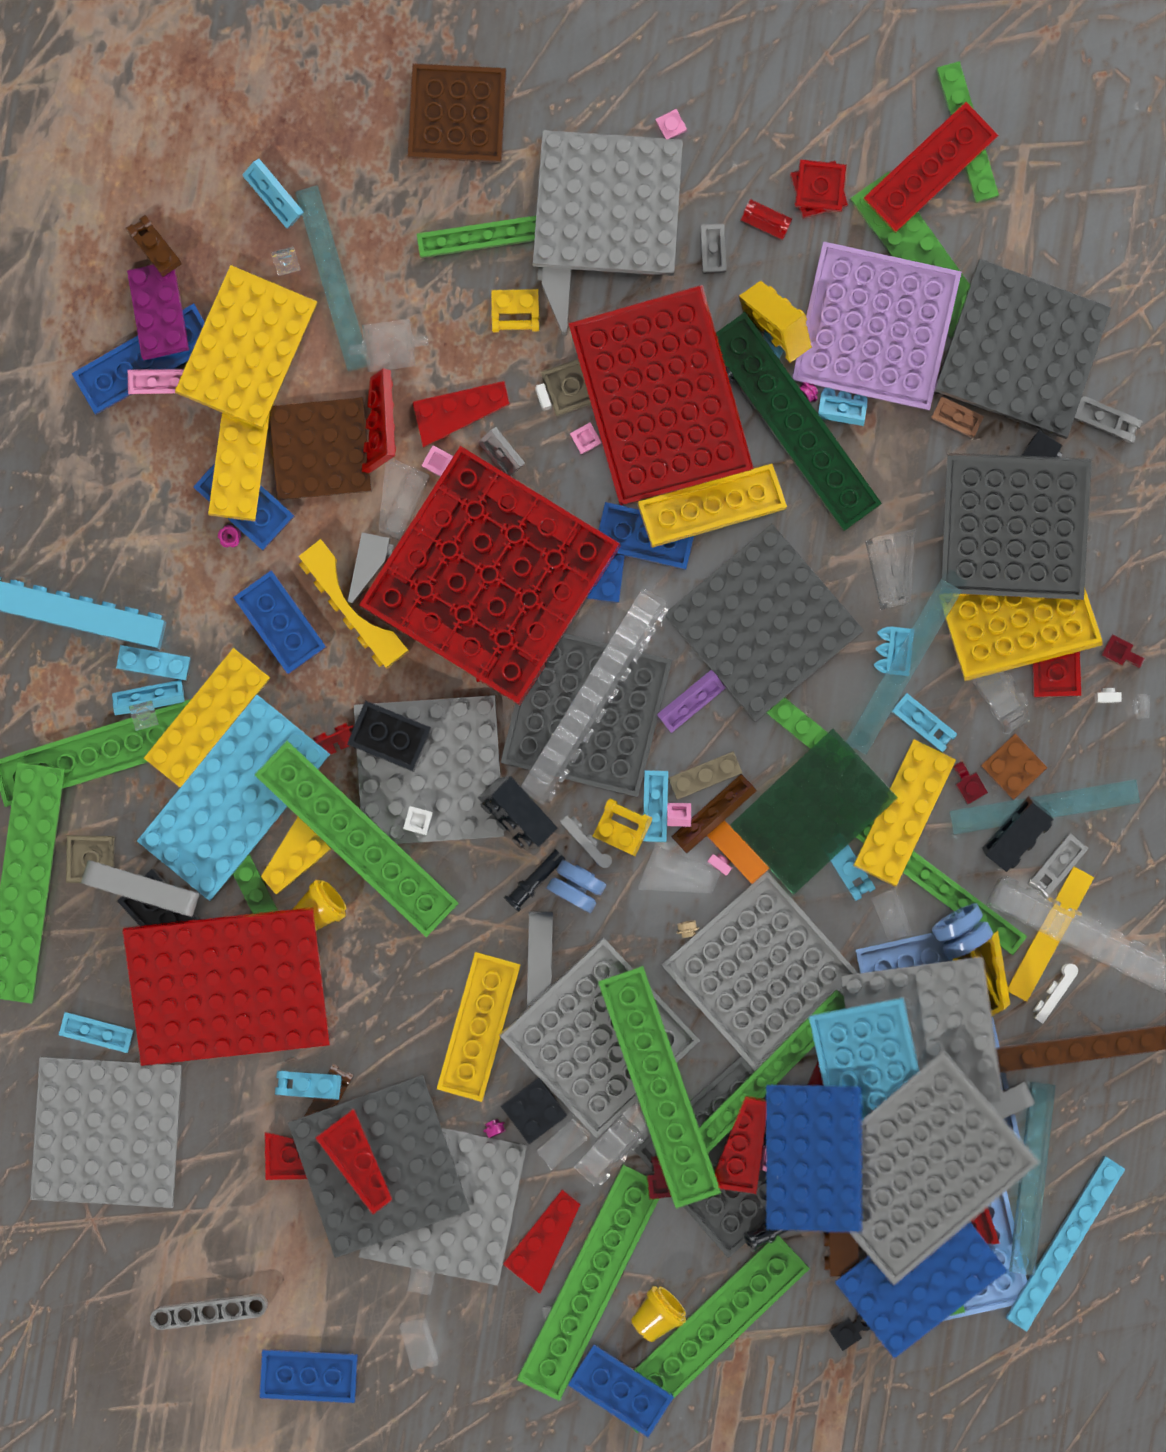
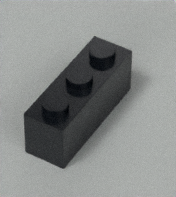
[982,796,1054,872]

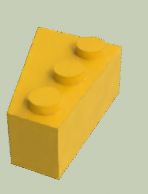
[739,281,812,363]
[261,817,332,895]
[952,931,1010,1016]

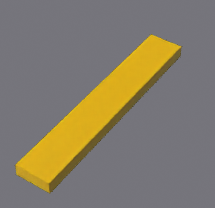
[1008,866,1094,1002]

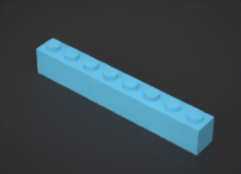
[0,577,167,649]

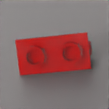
[740,199,792,240]
[313,722,354,754]

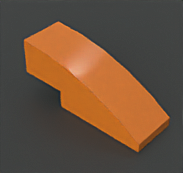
[707,820,769,884]

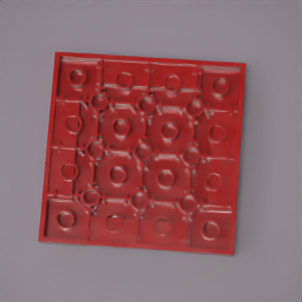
[359,446,621,706]

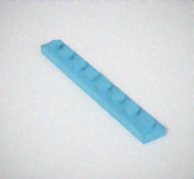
[1005,1156,1125,1331]

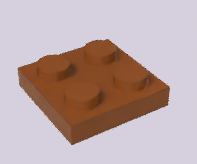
[981,733,1048,800]

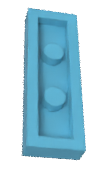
[242,159,304,228]
[116,645,191,681]
[112,680,185,716]
[643,770,668,842]
[59,1012,134,1053]

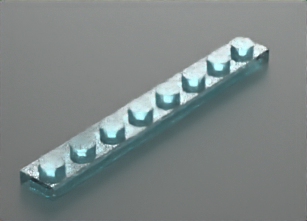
[295,185,370,372]
[846,579,961,754]
[949,780,1140,835]
[1009,1082,1056,1275]

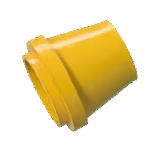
[291,880,346,931]
[631,1286,686,1342]

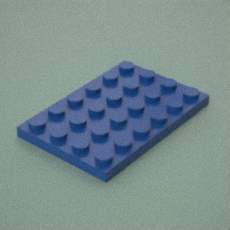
[766,1085,862,1232]
[835,1222,1008,1358]

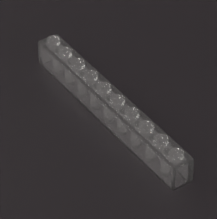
[521,588,668,805]
[986,876,1166,995]

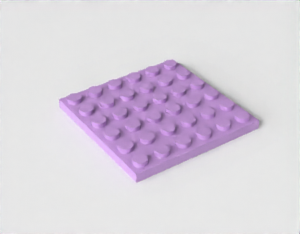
[792,241,962,411]

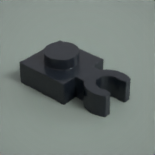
[829,1314,871,1351]

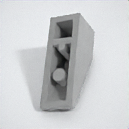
[537,267,571,335]
[348,533,394,605]

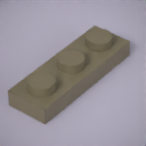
[668,751,742,800]

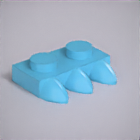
[818,388,868,426]
[874,627,915,676]

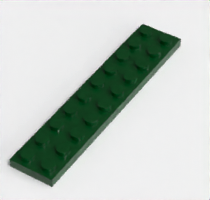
[716,312,882,531]

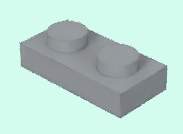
[701,224,726,273]
[478,427,525,476]

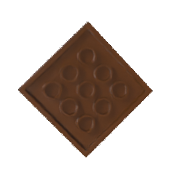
[408,63,506,163]
[270,397,372,500]

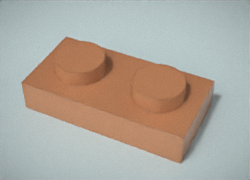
[931,397,984,438]

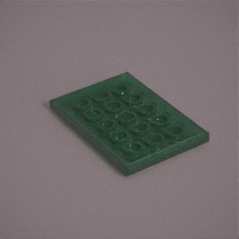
[730,728,898,895]

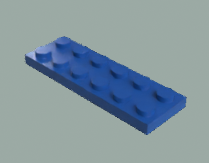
[71,303,205,415]

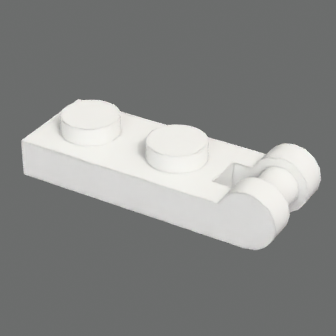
[1032,964,1078,1024]

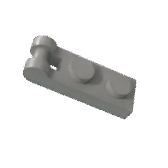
[1074,396,1142,444]
[560,816,612,868]
[1027,833,1089,899]

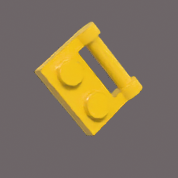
[491,289,539,333]
[592,798,652,856]

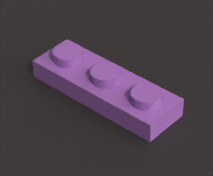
[657,670,726,733]

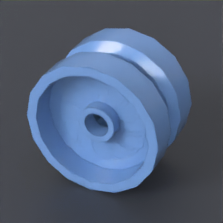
[546,859,607,913]
[932,904,993,959]

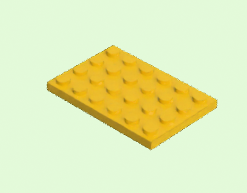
[175,265,317,429]
[939,588,1103,681]

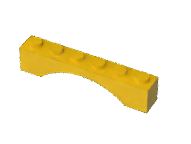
[298,539,409,669]

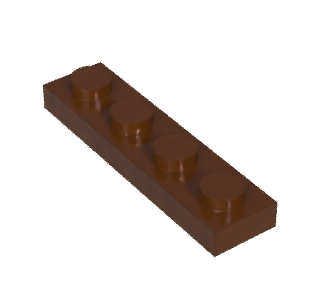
[671,774,757,854]

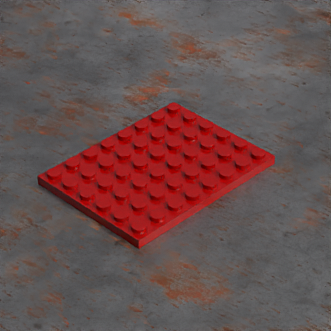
[568,285,754,505]
[123,907,330,1066]

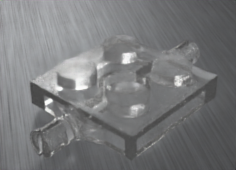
[348,319,429,372]

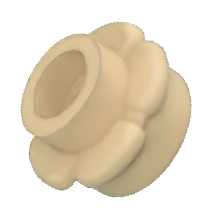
[676,920,699,938]

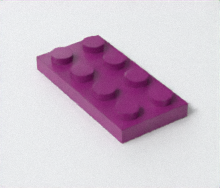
[127,265,189,360]

